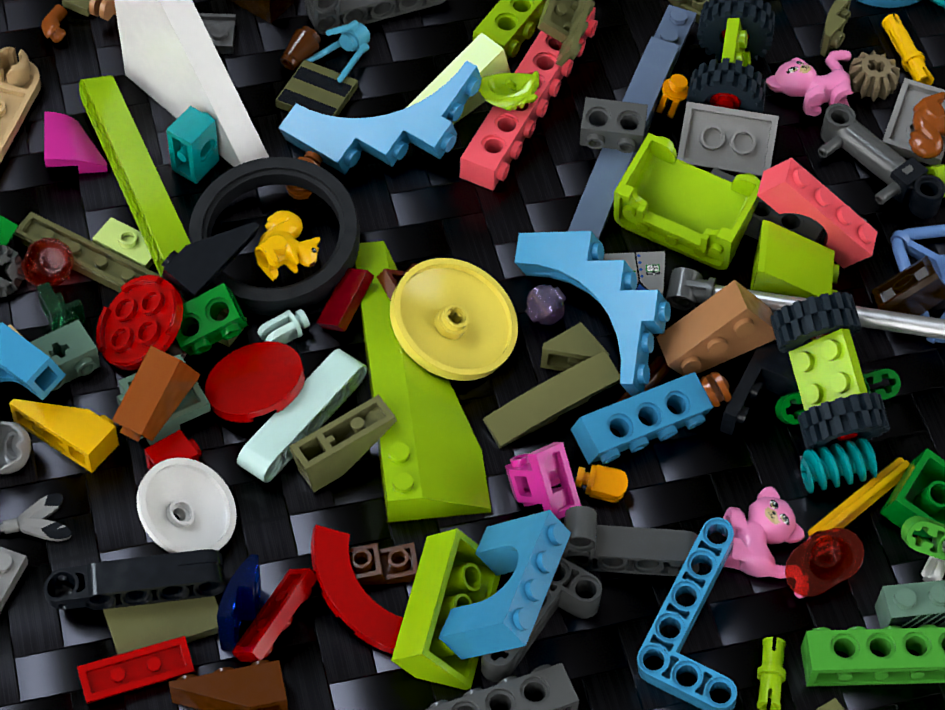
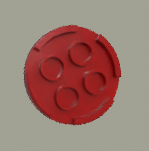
[96,275,183,371]
[205,341,305,423]

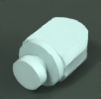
[257,309,310,344]

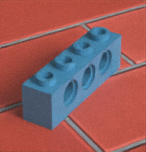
[570,372,713,465]

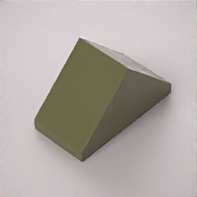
[540,322,609,371]

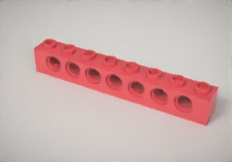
[459,7,598,191]

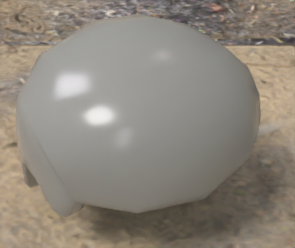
[0,421,31,474]

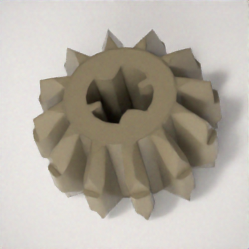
[848,50,900,102]

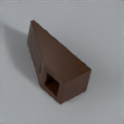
[169,660,288,710]

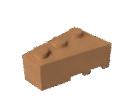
[656,280,776,376]

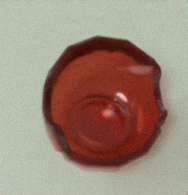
[21,238,74,288]

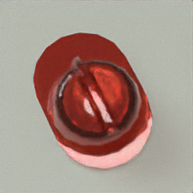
[785,528,864,597]

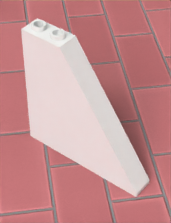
[114,0,269,167]

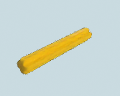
[808,457,910,547]

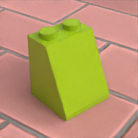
[750,220,839,298]

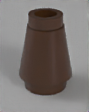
[280,26,322,71]

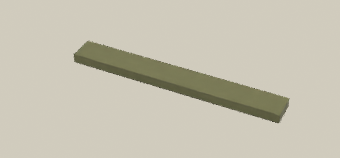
[13,212,247,347]

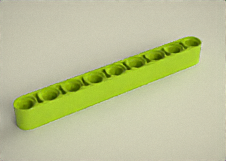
[79,75,191,277]

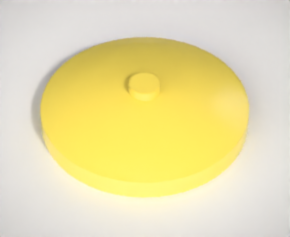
[390,258,518,381]

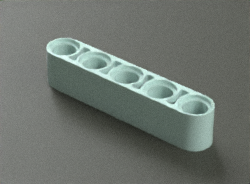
[237,349,367,483]

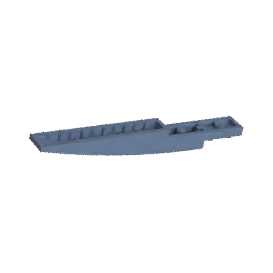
[568,5,697,240]

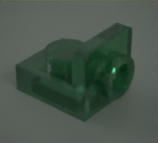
[36,282,86,331]

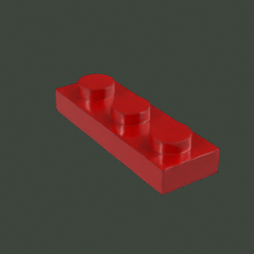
[231,568,318,662]
[77,636,195,704]

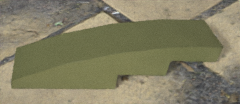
[483,350,620,449]

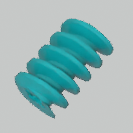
[800,437,877,494]

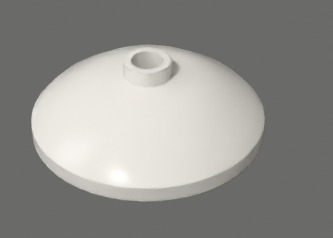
[137,457,237,553]

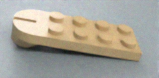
[0,47,41,164]

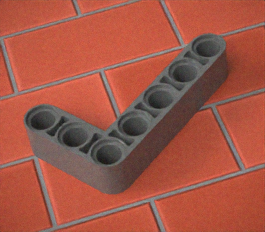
[305,0,446,35]

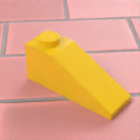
[9,399,119,473]

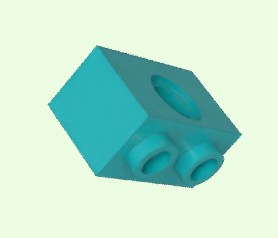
[166,106,220,184]

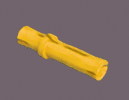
[882,14,934,85]

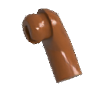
[41,4,68,43]

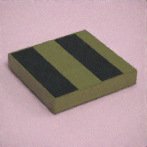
[275,60,358,117]

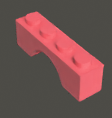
[757,157,878,268]

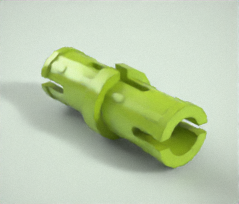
[757,637,786,710]

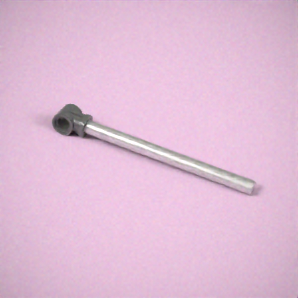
[665,267,945,340]

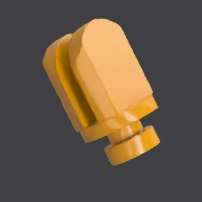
[656,74,689,119]
[575,464,628,503]

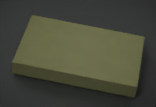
[103,596,220,655]

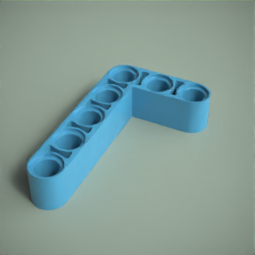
[637,517,737,710]

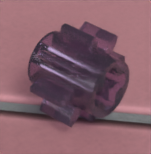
[525,285,567,325]

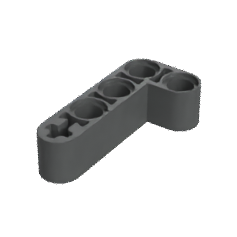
[562,506,699,576]
[481,557,602,682]

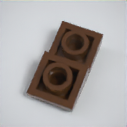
[349,542,419,585]

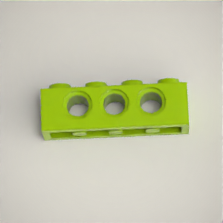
[473,0,546,61]

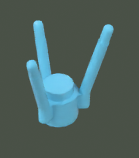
[306,20,370,83]

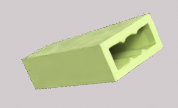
[406,33,511,125]

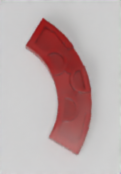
[311,524,403,654]

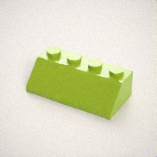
[391,528,501,690]

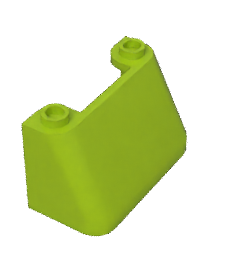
[613,133,761,270]

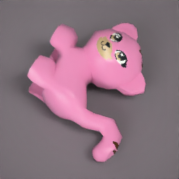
[765,50,854,116]
[722,487,810,599]

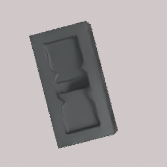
[580,97,648,153]

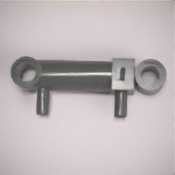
[818,103,945,219]

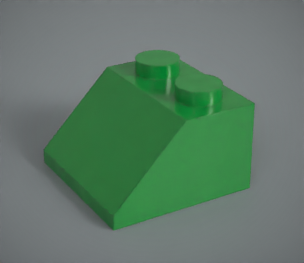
[880,448,945,541]

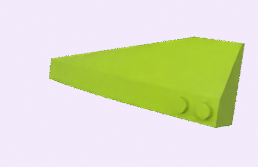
[355,241,491,523]

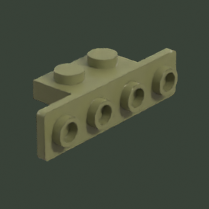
[537,0,595,67]

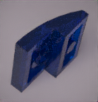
[217,554,262,651]

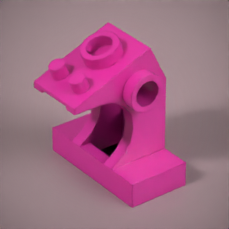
[505,442,581,519]

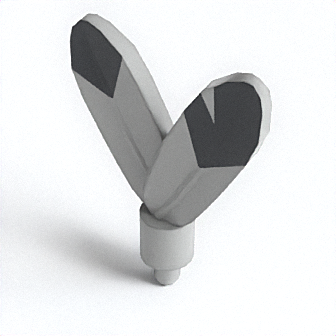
[0,493,71,542]

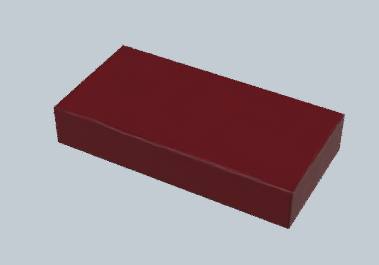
[316,268,374,332]

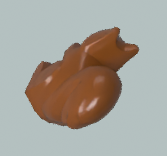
[909,92,945,159]

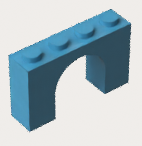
[0,322,66,400]
[439,510,571,660]

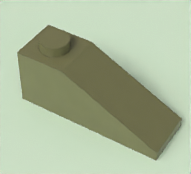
[289,394,397,492]

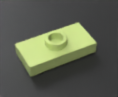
[92,217,154,269]

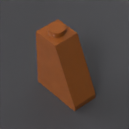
[112,346,200,442]

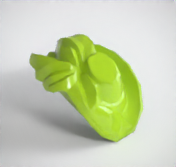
[479,71,539,111]

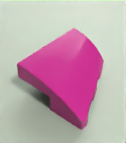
[44,112,108,174]

